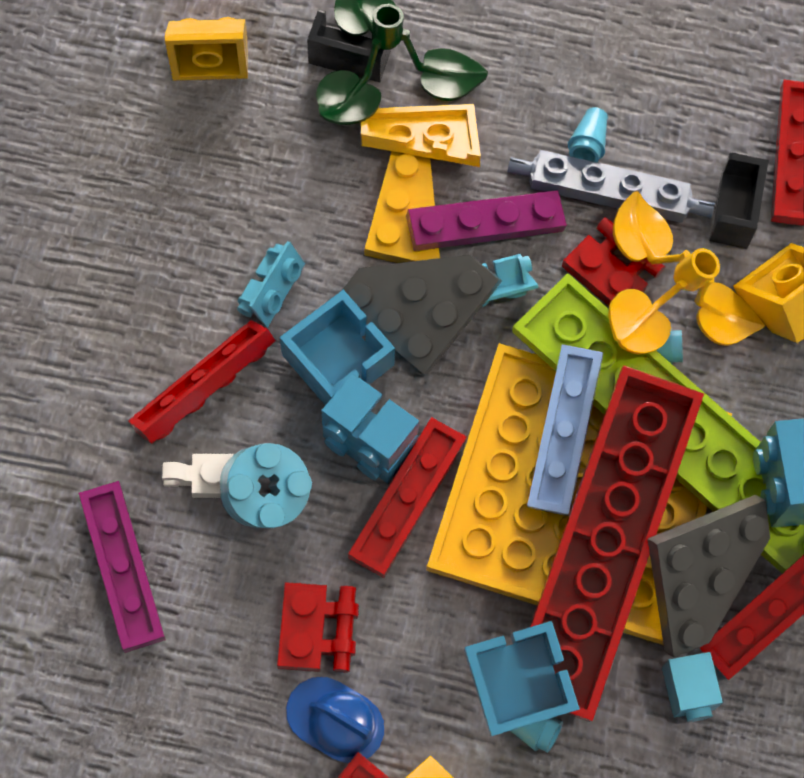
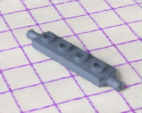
[507,150,715,223]

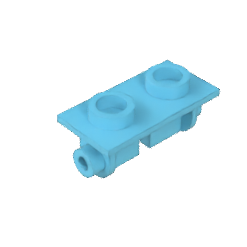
[237,241,305,328]
[482,254,538,307]

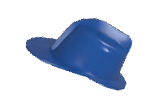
[286,677,384,763]

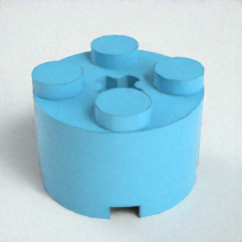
[220,443,312,528]

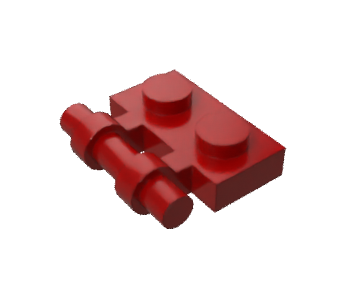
[561,217,665,306]
[277,582,359,673]

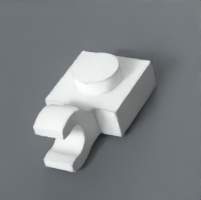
[162,454,234,498]

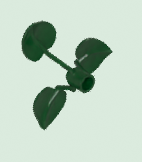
[316,0,488,125]

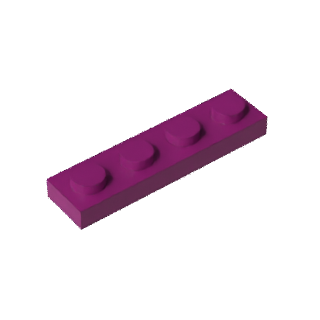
[406,190,567,251]
[78,481,166,653]

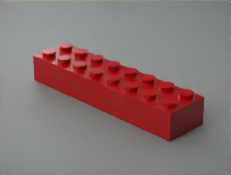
[530,365,704,722]

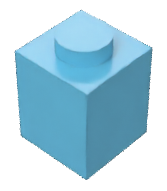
[662,652,723,722]

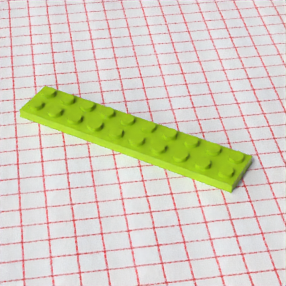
[512,273,804,573]

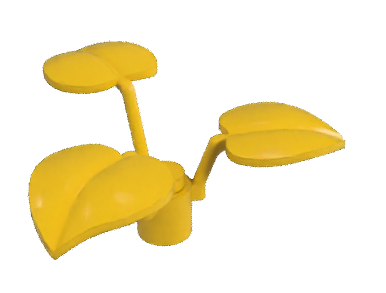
[608,191,765,354]

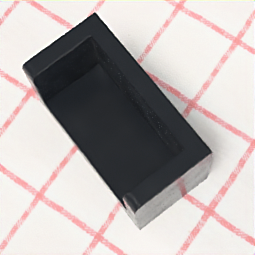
[307,10,391,83]
[709,153,769,249]

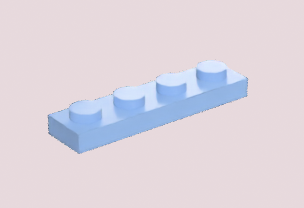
[527,344,603,516]

